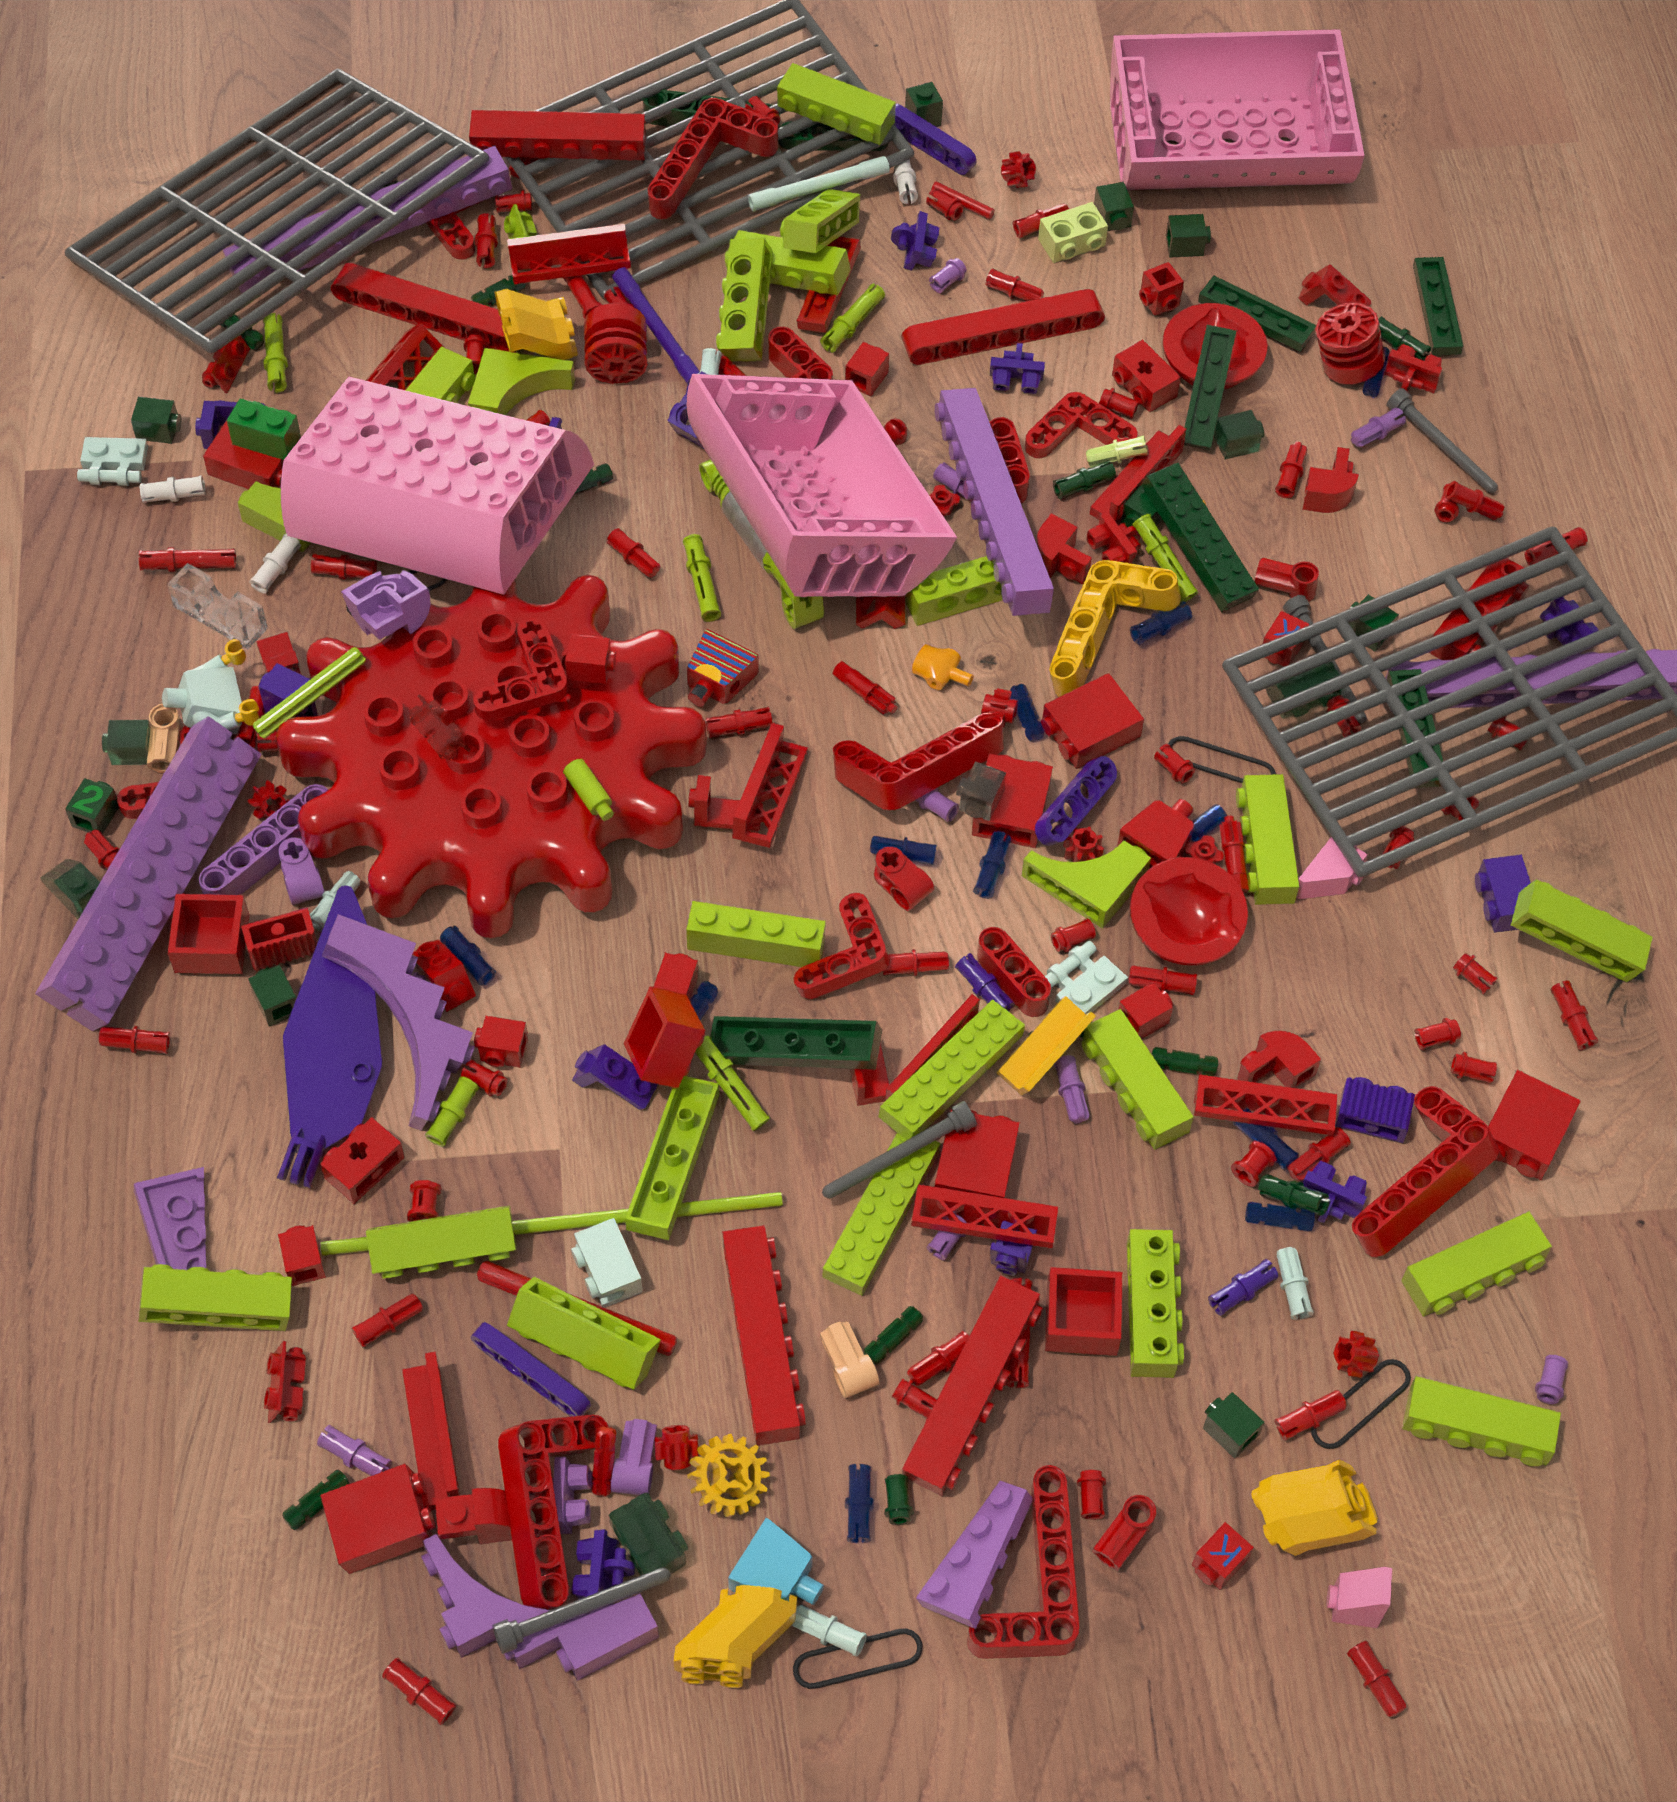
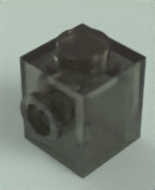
[956,761,1006,821]

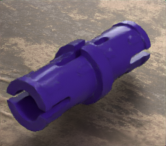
[955,953,1015,1012]
[1208,1259,1278,1316]

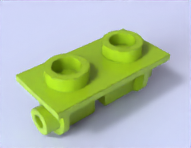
[504,204,537,239]

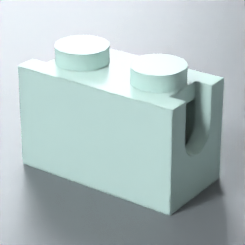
[571,1218,643,1308]

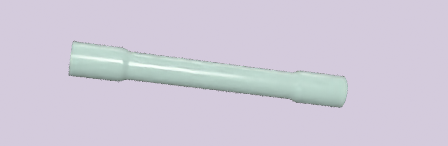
[748,156,890,212]

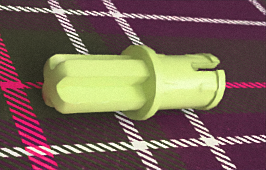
[1086,435,1148,467]

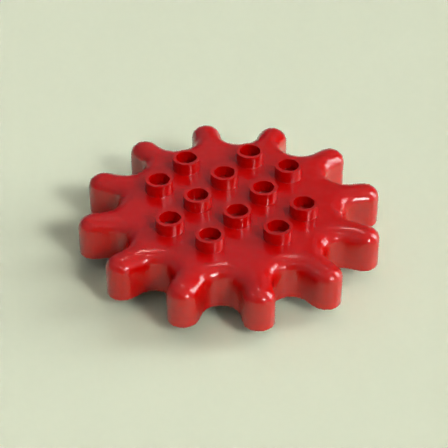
[276,574,707,938]

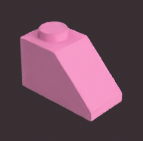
[1296,837,1368,899]
[1326,1567,1392,1628]

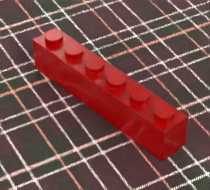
[469,110,646,161]
[722,1225,806,1446]
[902,1275,1043,1497]

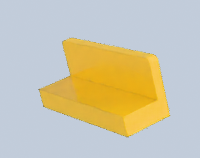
[996,996,1096,1096]

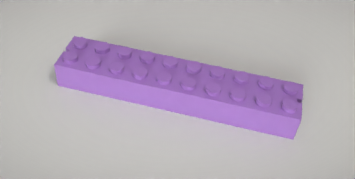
[35,716,262,1031]

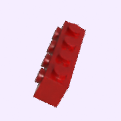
[1429,558,1530,660]

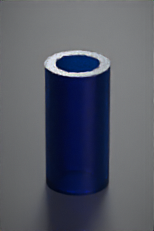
[1192,804,1227,842]

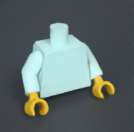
[162,639,259,734]

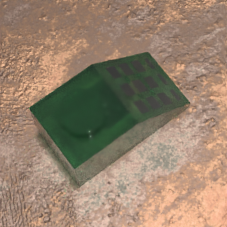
[40,859,100,919]

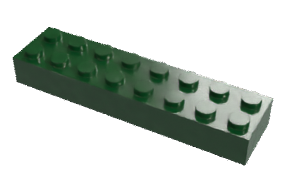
[1141,463,1259,612]
[710,1016,883,1070]

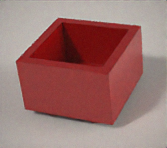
[168,894,250,974]
[623,986,705,1088]
[1045,1267,1123,1356]

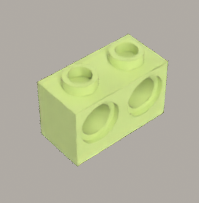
[1038,202,1108,263]

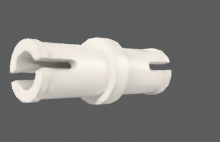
[893,159,918,204]
[140,475,206,504]
[249,534,301,594]

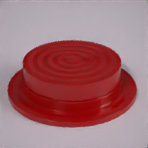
[1162,303,1268,390]
[1130,857,1248,966]

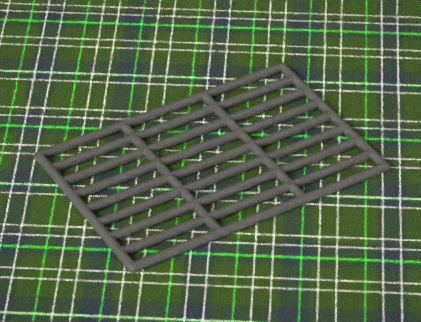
[505,0,914,299]
[65,69,489,354]
[1222,526,1677,877]

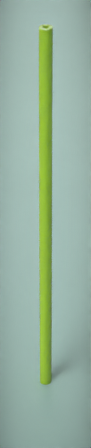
[321,1192,783,1256]

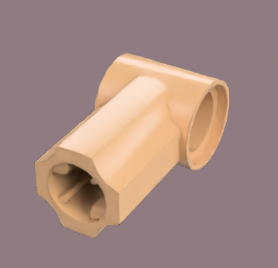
[147,704,183,773]
[820,1322,879,1399]

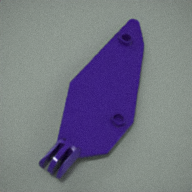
[277,885,382,1188]

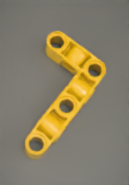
[1049,560,1181,697]

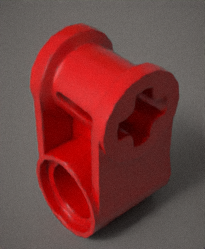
[874,846,935,911]

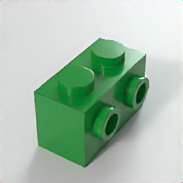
[227,398,301,460]

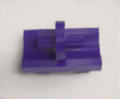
[891,211,940,271]
[990,343,1045,394]
[1539,596,1599,654]
[1303,1161,1367,1223]
[572,1529,636,1606]

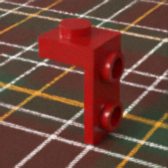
[1298,264,1371,306]
[688,775,763,831]
[412,939,476,1012]

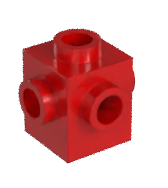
[1139,262,1184,316]

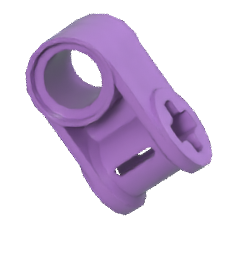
[278,837,324,905]

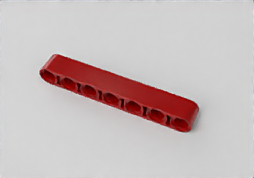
[330,263,516,353]
[901,289,1105,365]

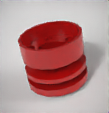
[584,303,648,384]
[1315,303,1385,384]

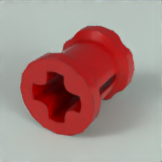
[1231,1140,1277,1187]
[407,1180,442,1222]

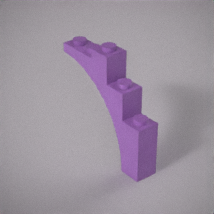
[322,914,475,1131]
[421,1534,659,1681]

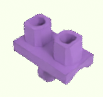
[552,1457,593,1534]

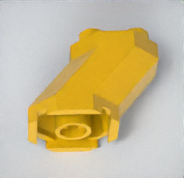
[494,289,578,360]
[1251,1459,1378,1556]
[673,1585,797,1688]

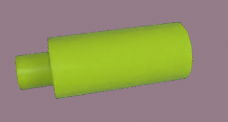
[563,759,614,821]

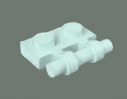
[77,437,148,486]
[1045,941,1128,1014]

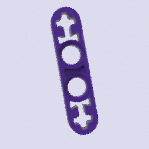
[894,104,977,175]
[1035,756,1117,846]
[470,1322,591,1417]

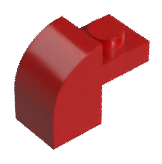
[1302,447,1359,513]
[1036,513,1092,584]
[256,632,302,675]
[1237,1031,1321,1088]
[435,1488,512,1544]

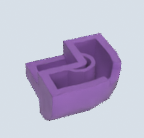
[341,570,431,640]

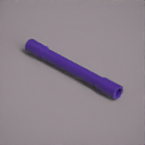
[612,267,700,385]

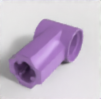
[611,1419,657,1497]

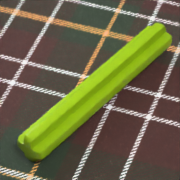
[253,647,366,739]

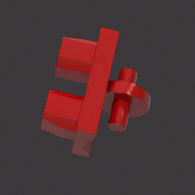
[1384,344,1443,394]
[1086,512,1141,564]

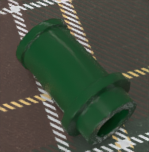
[884,1474,914,1525]

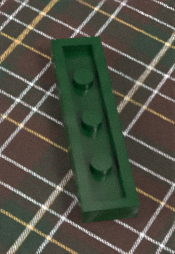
[1413,257,1463,355]
[1198,275,1316,352]
[1184,325,1237,450]
[1387,669,1443,789]

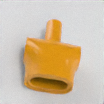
[912,644,974,690]

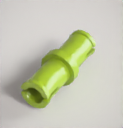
[425,1077,479,1147]

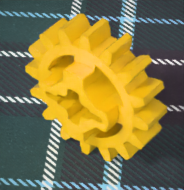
[687,1434,770,1517]

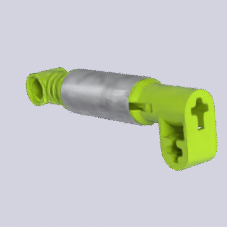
[699,459,824,629]

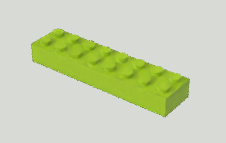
[878,999,1025,1140]
[625,1076,719,1240]
[822,1133,941,1296]

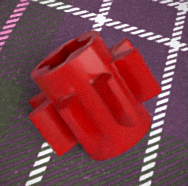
[1001,151,1036,188]
[981,688,1018,728]
[247,780,290,819]
[1063,826,1104,862]
[1333,1331,1380,1378]
[654,1425,699,1470]

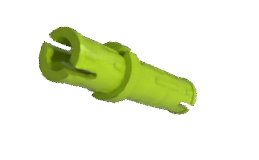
[820,283,885,353]
[263,313,288,393]
[1133,514,1198,603]
[683,534,721,622]
[695,1035,771,1131]

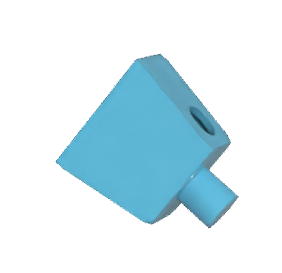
[728,1518,824,1605]

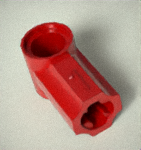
[1254,557,1319,602]
[1092,1495,1156,1571]

